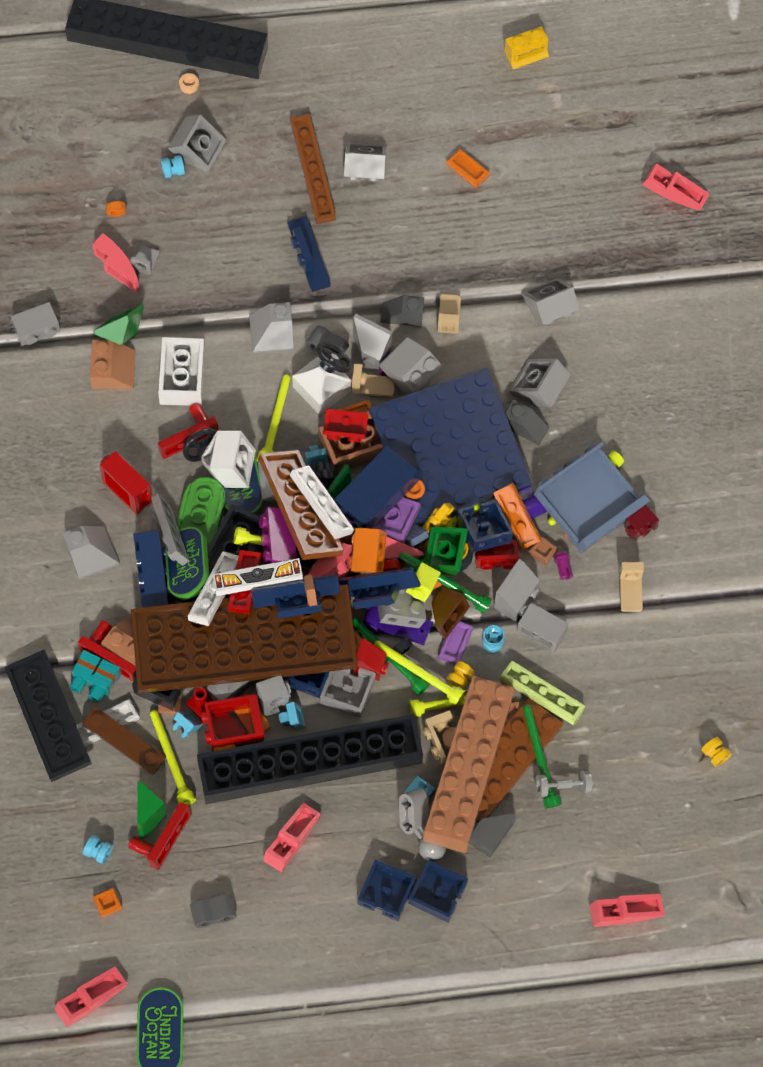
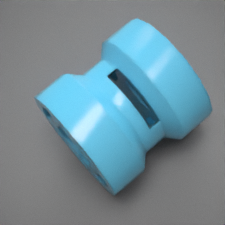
[161,155,185,179]
[482,625,505,653]
[83,835,113,865]

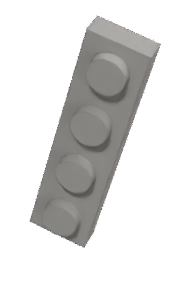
[151,493,189,566]

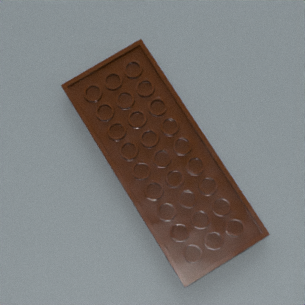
[131,584,358,693]

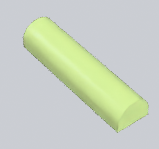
[499,661,585,726]

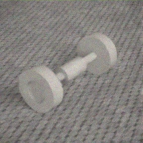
[535,771,593,797]

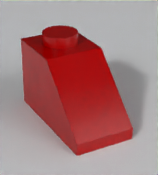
[355,638,389,681]

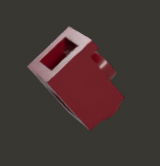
[624,505,659,540]

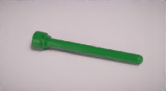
[399,552,492,613]
[352,617,430,696]
[523,705,562,809]

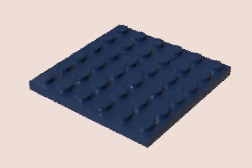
[369,368,532,526]

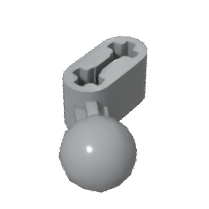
[399,788,446,861]

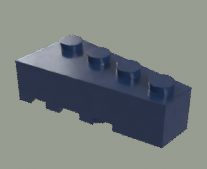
[133,530,172,608]

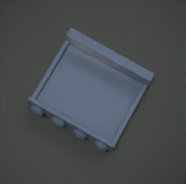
[534,442,650,554]

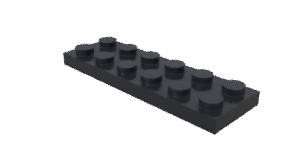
[4,649,92,782]

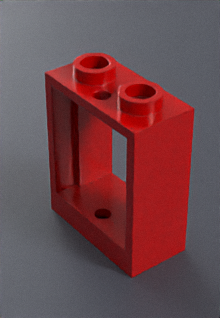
[100,451,152,515]
[201,694,264,751]

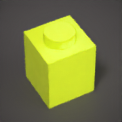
[406,563,441,602]

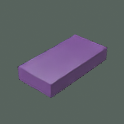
[438,621,474,665]

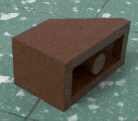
[431,586,470,639]

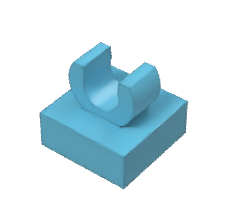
[305,445,328,465]
[279,702,306,730]
[173,710,203,738]
[404,775,435,799]

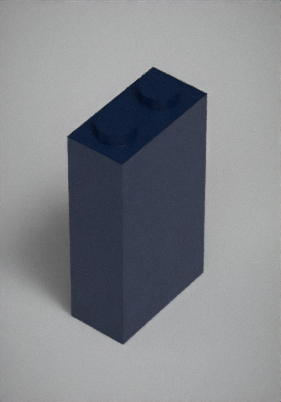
[334,446,420,529]

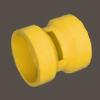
[446,661,475,690]
[701,736,732,767]

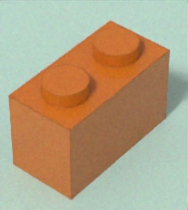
[349,528,387,574]

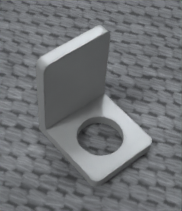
[130,246,159,275]

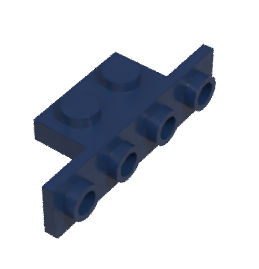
[287,217,331,292]
[338,568,421,609]
[251,574,340,619]

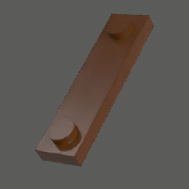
[82,706,166,776]

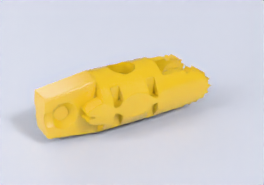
[422,503,455,552]

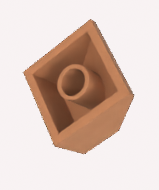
[90,340,135,389]
[101,617,136,667]

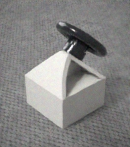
[292,342,352,415]
[183,428,256,488]

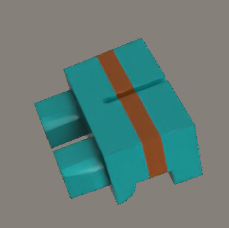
[70,650,121,703]

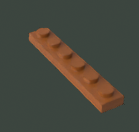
[290,114,336,224]

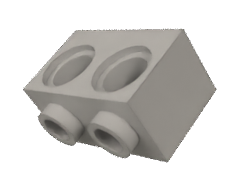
[256,676,292,718]

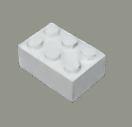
[158,337,205,406]

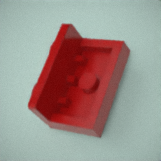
[323,409,369,443]
[475,540,520,570]

